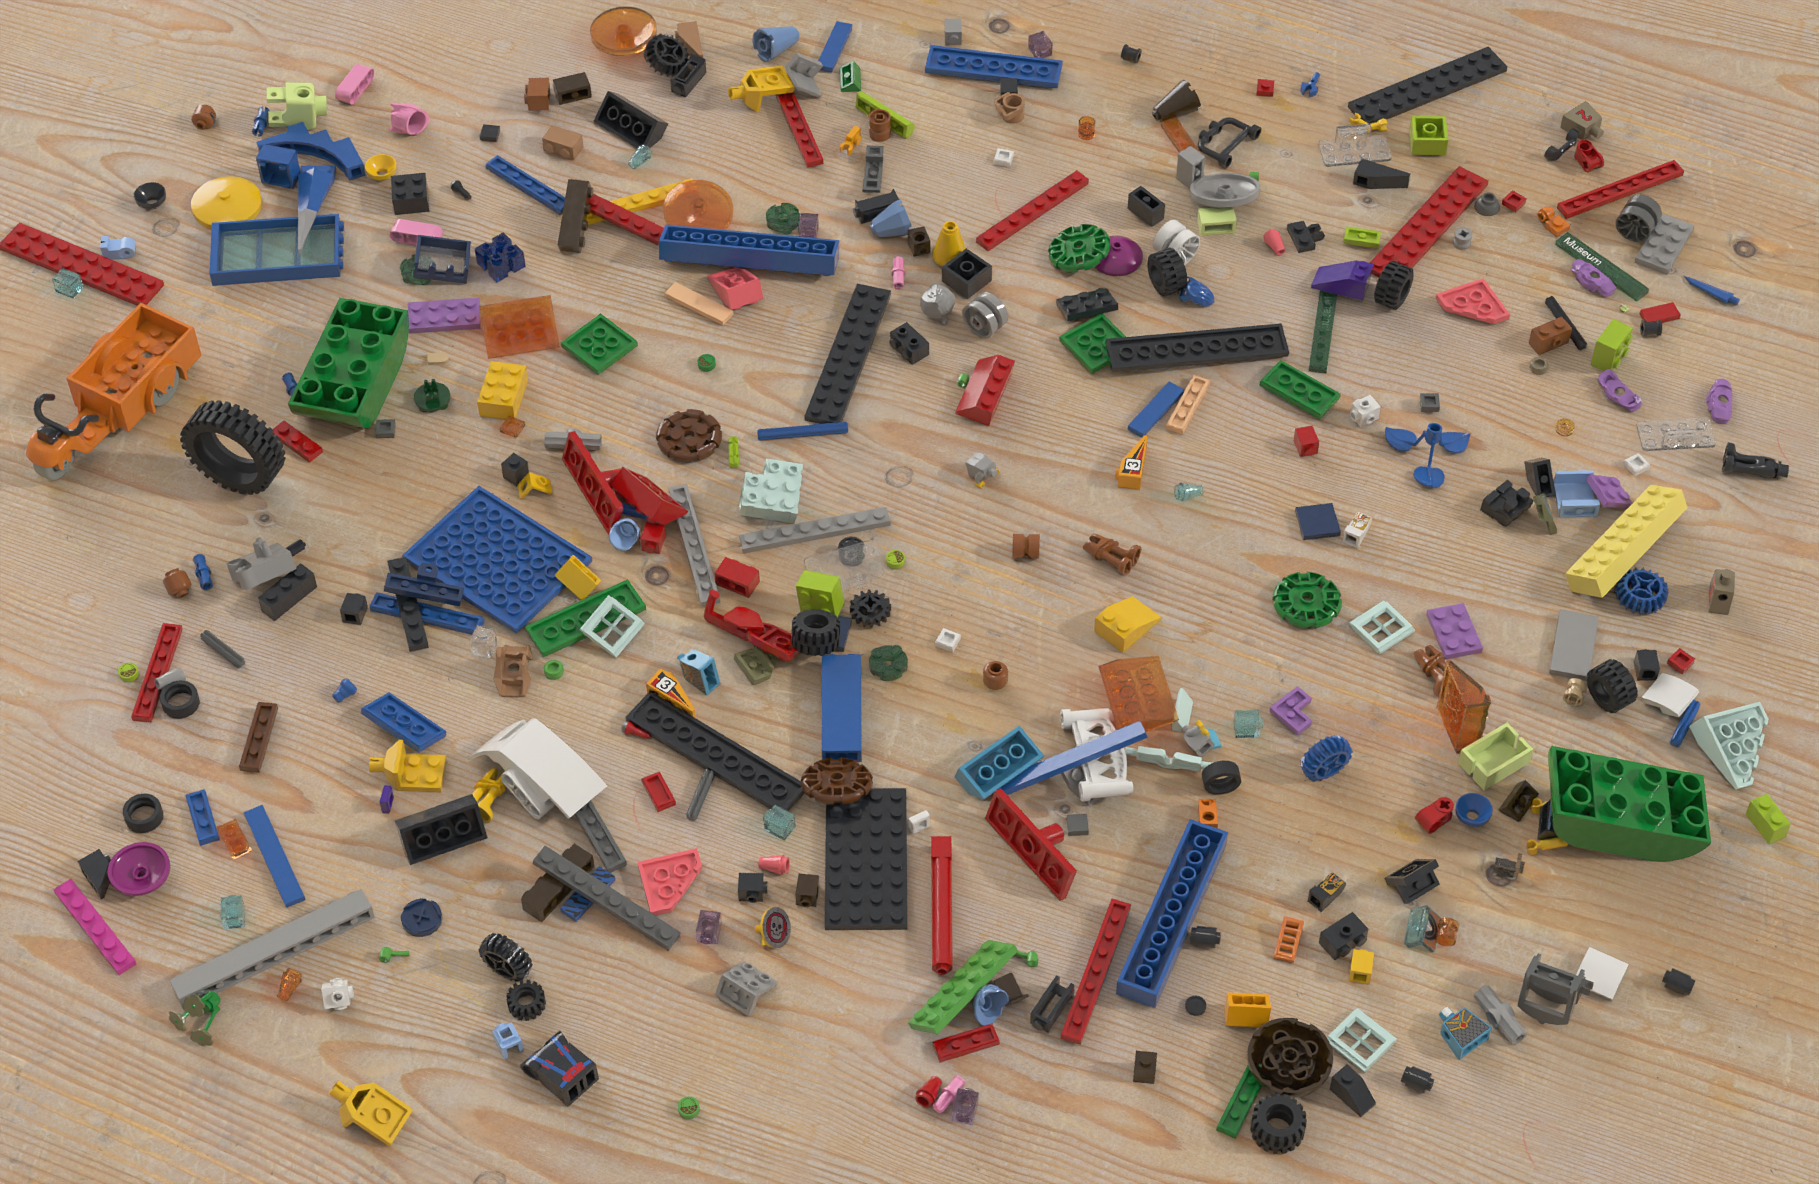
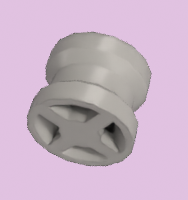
[1453,228,1472,250]

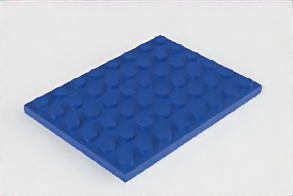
[402,486,592,634]

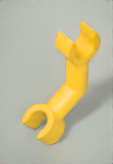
[1349,113,1388,132]

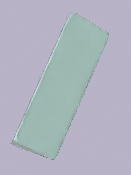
[1172,688,1193,732]

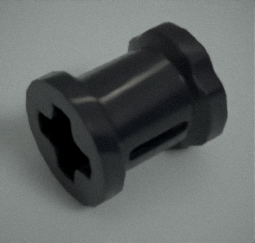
[1121,44,1142,63]
[1640,320,1662,336]

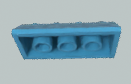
[955,725,1045,800]

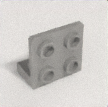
[785,52,823,98]
[715,962,777,1016]

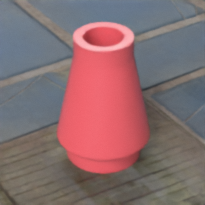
[1263,229,1286,256]
[758,855,790,875]

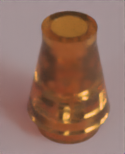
[277,968,302,1001]

